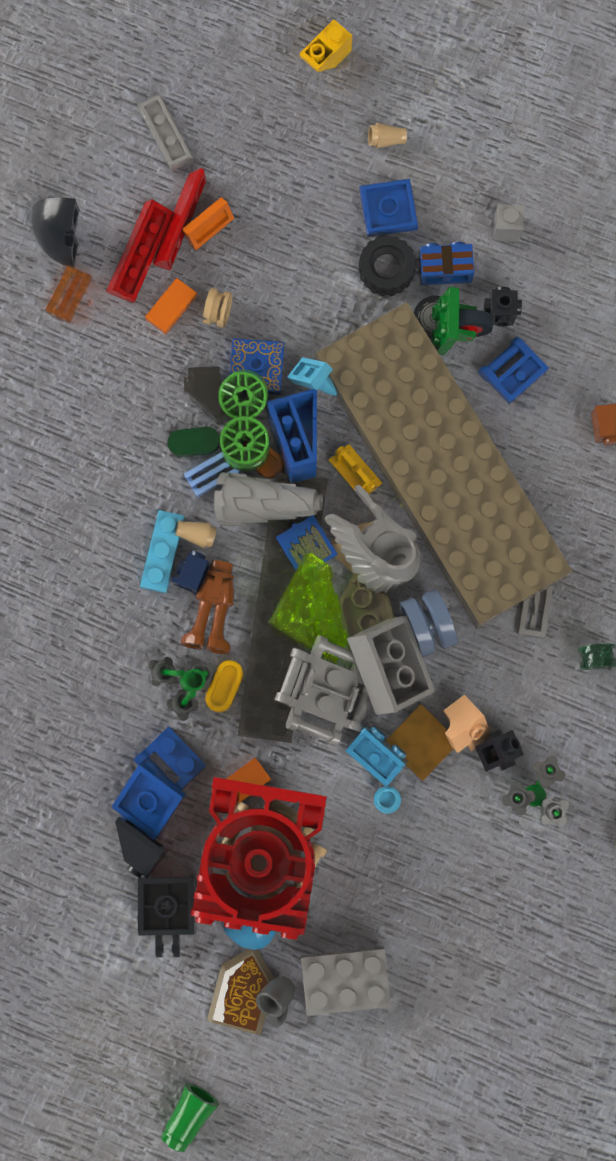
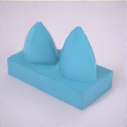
[287,357,337,396]

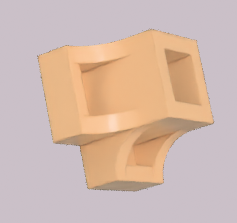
[443,694,491,753]

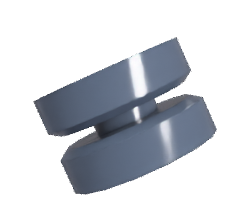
[400,589,458,658]

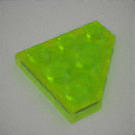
[268,552,348,664]

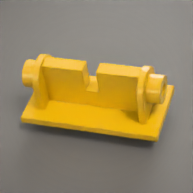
[329,444,383,494]

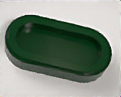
[167,427,220,457]

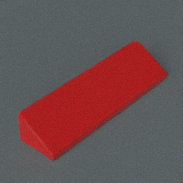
[153,168,207,271]
[106,199,174,303]

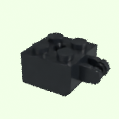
[138,876,197,957]

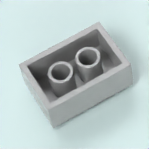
[347,615,435,715]
[301,947,391,1016]

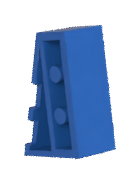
[267,389,317,484]

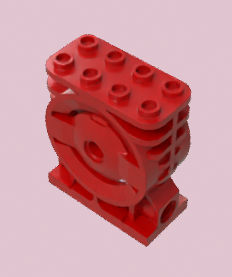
[191,777,327,940]

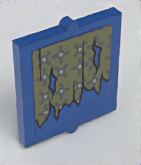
[276,515,338,577]

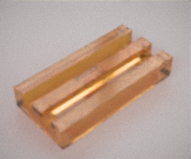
[45,266,92,323]

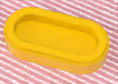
[205,660,243,713]

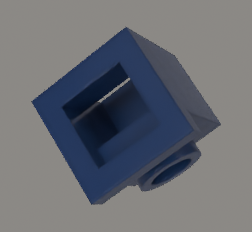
[171,550,210,594]

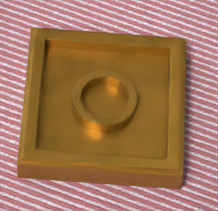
[386,704,453,781]

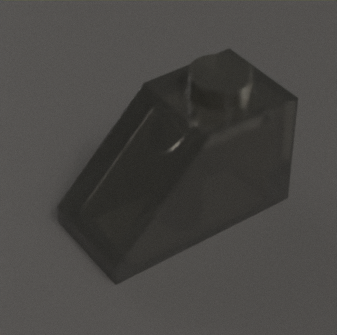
[183,367,223,425]

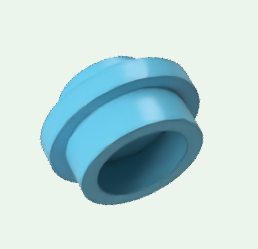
[374,786,401,814]

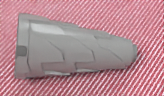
[214,472,323,526]

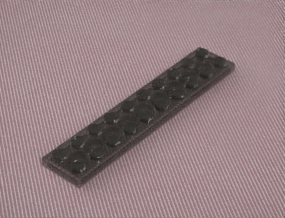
[237,472,328,744]

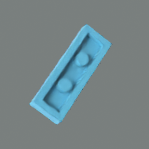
[140,510,185,594]

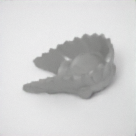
[325,485,421,594]

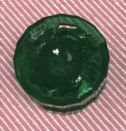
[578,643,616,670]

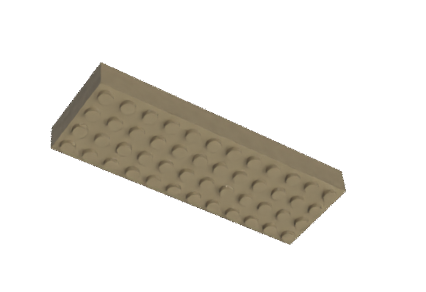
[316,302,572,629]

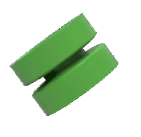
[219,370,269,419]
[220,416,270,472]

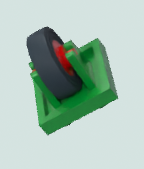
[431,287,493,355]

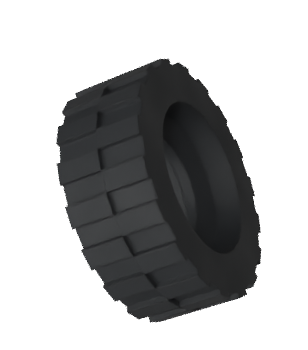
[359,235,416,296]

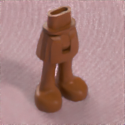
[180,560,234,655]

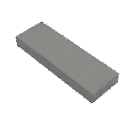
[137,94,194,172]

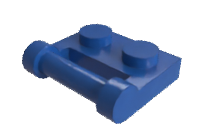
[478,336,549,405]
[133,726,207,790]

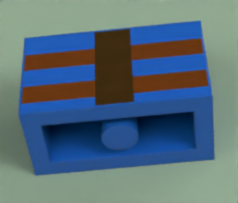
[419,242,475,286]

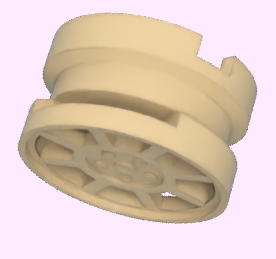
[203,288,233,328]

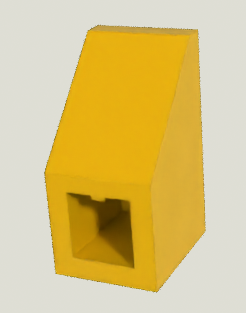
[299,19,352,72]

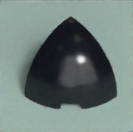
[32,198,80,268]

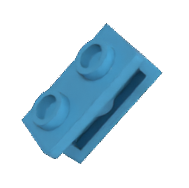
[345,725,409,787]

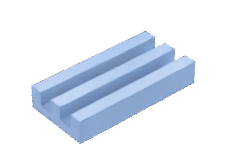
[184,452,242,498]

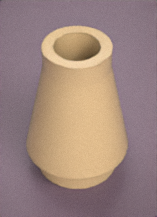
[368,123,407,149]
[175,520,216,549]

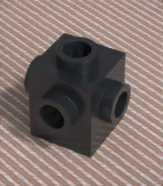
[484,287,522,327]
[475,729,524,772]

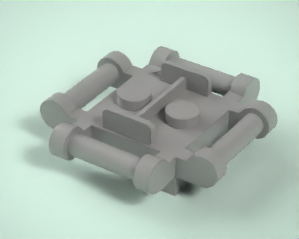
[274,635,370,747]

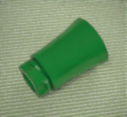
[161,1083,219,1152]

